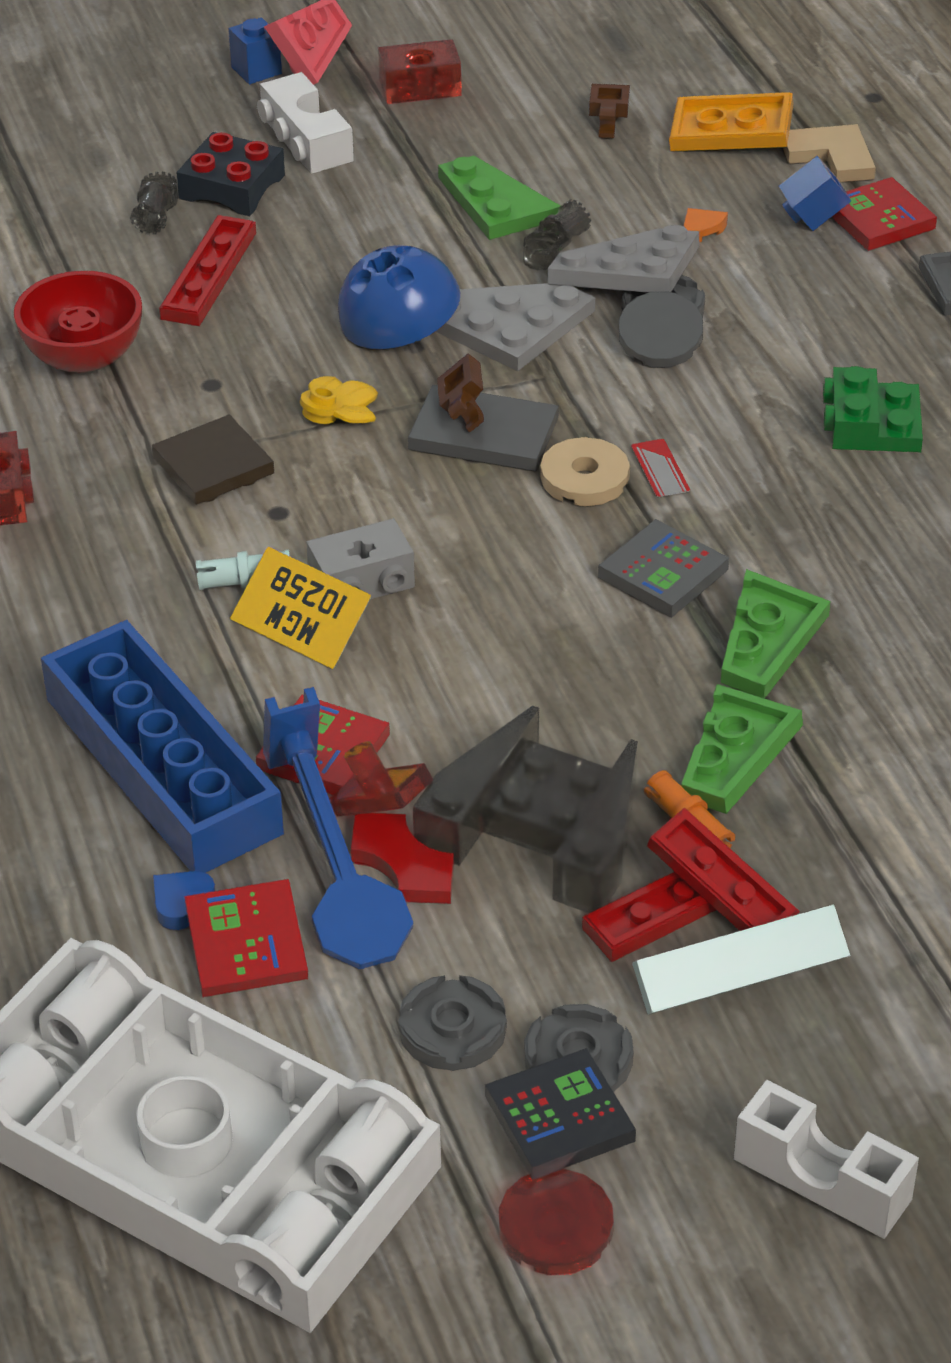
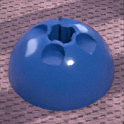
[338,245,461,349]

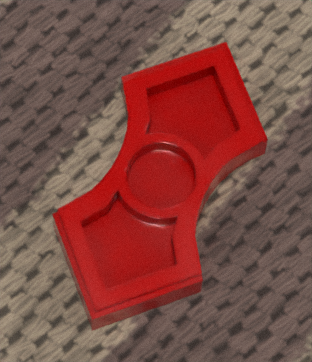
[351,812,454,904]

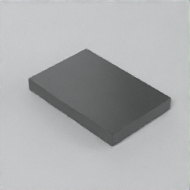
[408,385,559,471]

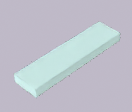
[632,904,850,1015]

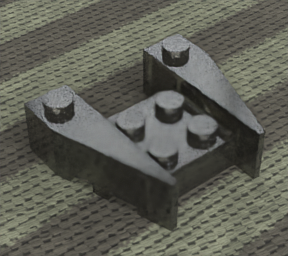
[413,705,638,913]

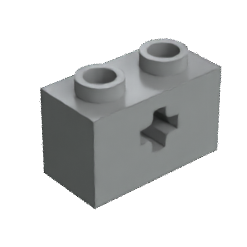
[306,518,415,599]

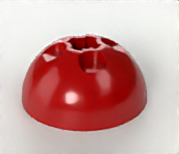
[14,271,142,373]

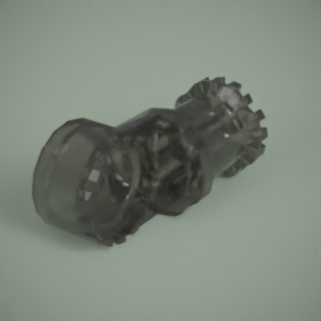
[130,171,178,235]
[523,200,591,270]

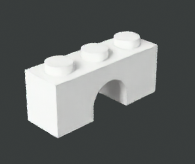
[257,72,354,174]
[734,1080,919,1239]

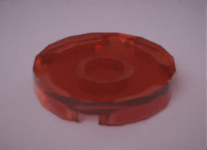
[499,1169,614,1275]

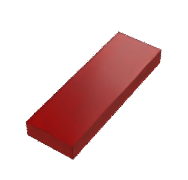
[647,807,800,931]
[582,872,716,962]

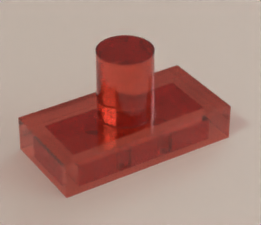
[329,741,433,817]

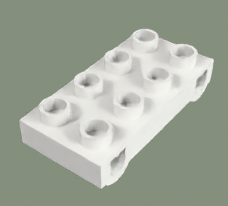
[0,938,441,1333]

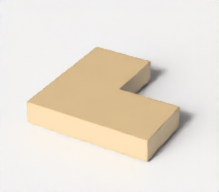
[782,124,876,183]

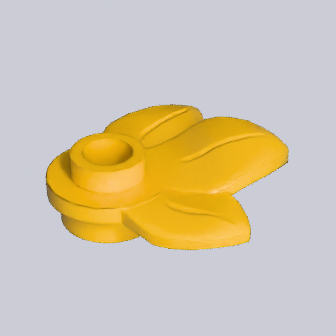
[300,376,378,424]

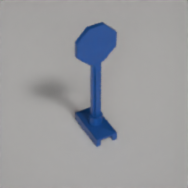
[263,687,414,970]

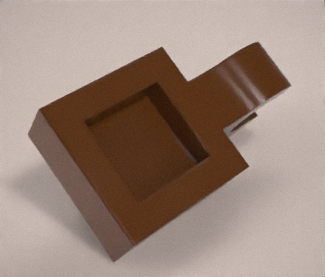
[589,83,630,138]
[437,353,484,432]

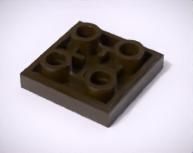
[152,414,274,505]

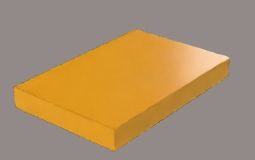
[669,92,794,151]

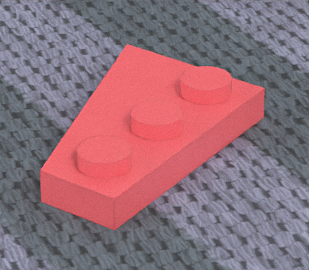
[264,0,352,85]

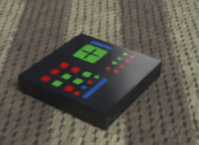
[485,1048,636,1180]

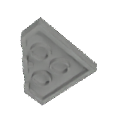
[548,225,699,293]
[435,283,595,371]

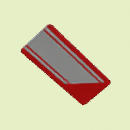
[631,439,690,497]

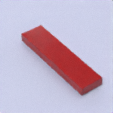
[159,215,256,327]

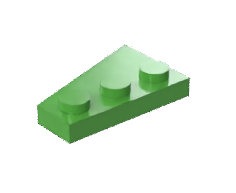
[438,155,562,240]

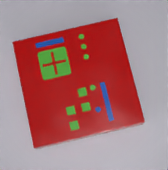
[832,177,937,251]
[256,694,390,799]
[184,879,308,998]

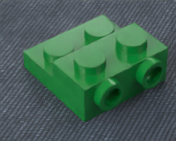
[823,366,923,452]

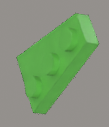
[721,569,831,699]
[681,684,803,814]

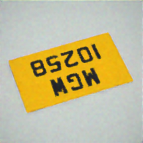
[230,547,371,669]

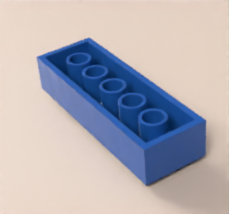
[41,620,284,873]

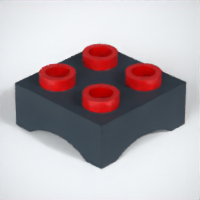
[176,132,285,217]

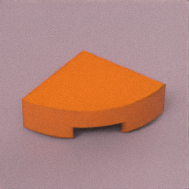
[684,208,728,242]

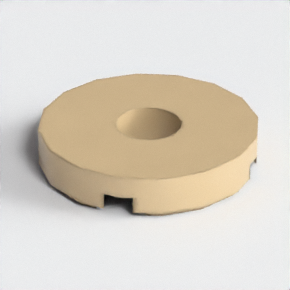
[540,437,630,507]

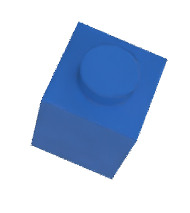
[228,17,282,85]
[779,155,851,231]

